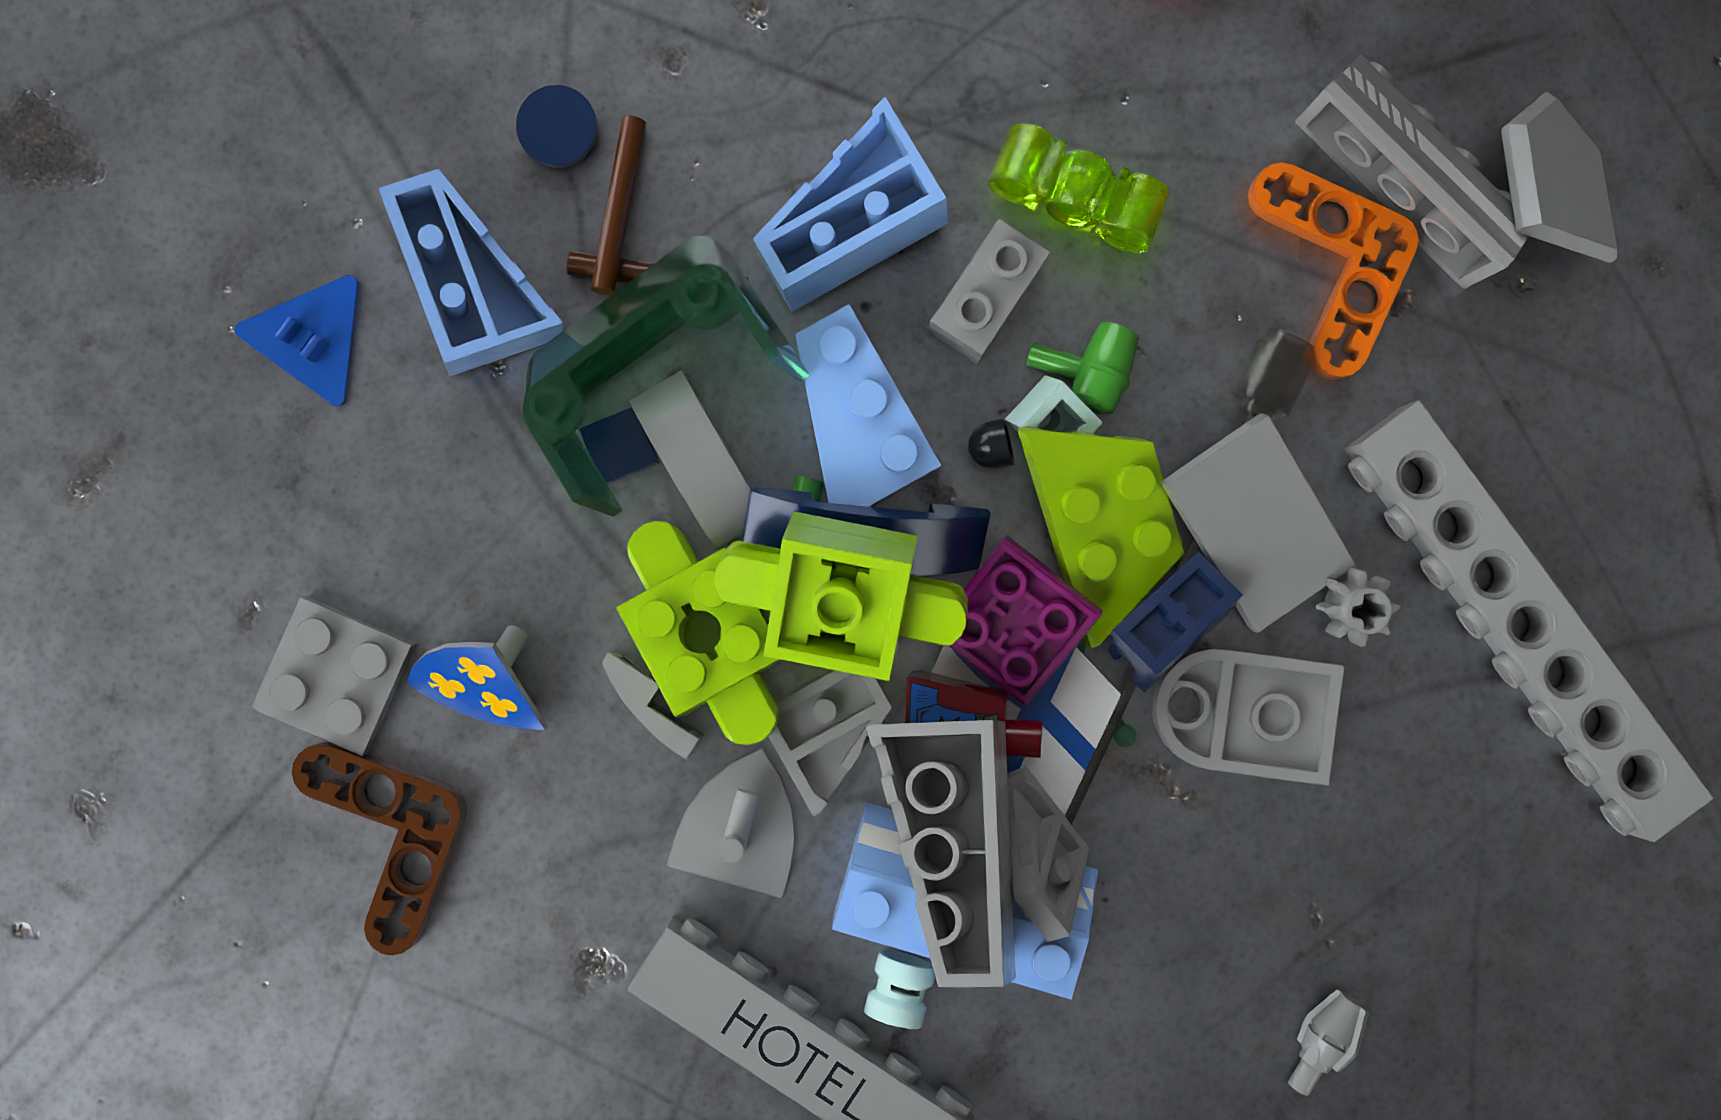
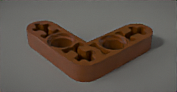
[292,742,467,956]

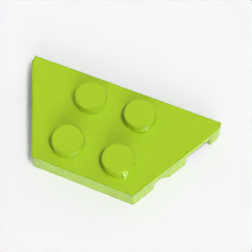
[1017,426,1184,649]

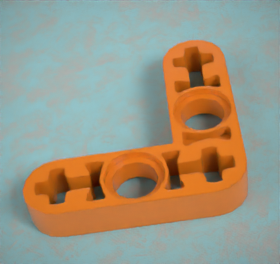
[1248,162,1419,380]

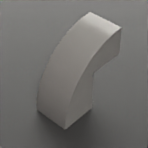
[629,370,750,550]

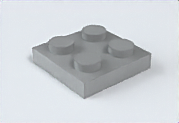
[251,597,417,756]

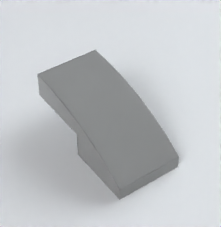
[601,650,704,760]

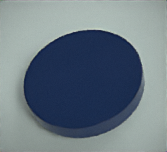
[516,85,598,168]

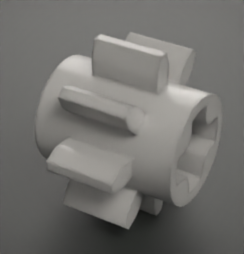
[1316,567,1400,647]

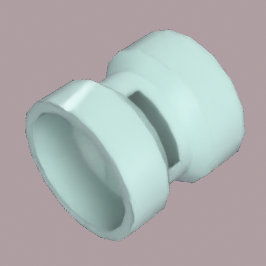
[864,950,935,1029]

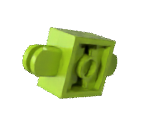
[714,511,968,681]
[616,521,786,745]

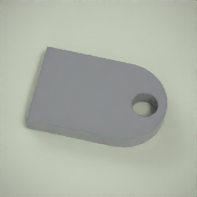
[1152,648,1344,786]

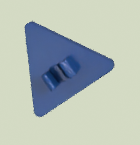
[235,275,359,407]

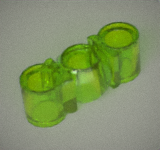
[988,123,1170,253]

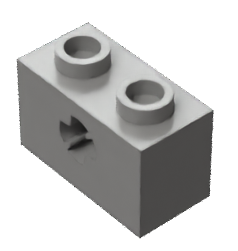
[928,218,1050,364]

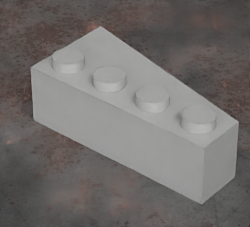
[866,720,1016,987]

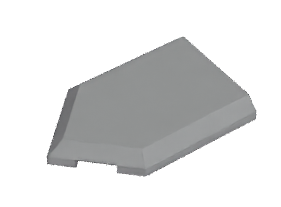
[1501,92,1617,263]

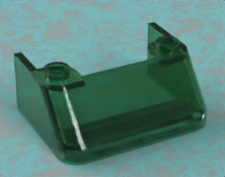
[523,236,810,517]

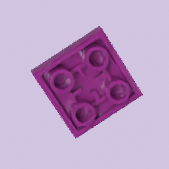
[947,535,1103,707]

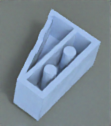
[753,97,949,312]
[378,169,564,377]
[795,304,941,507]

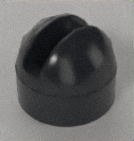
[968,418,1015,469]

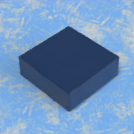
[579,407,660,486]

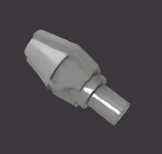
[1288,989,1370,1096]

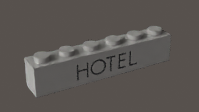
[626,916,975,1120]

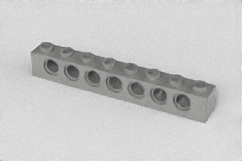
[1343,400,1714,843]

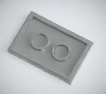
[1160,413,1356,633]

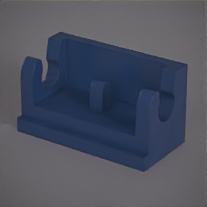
[1109,552,1243,693]

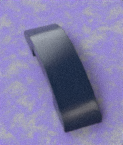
[742,487,991,576]

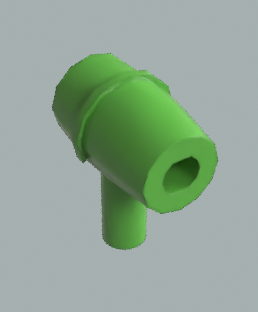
[1027,322,1139,414]

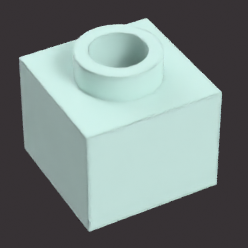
[1004,375,1103,433]

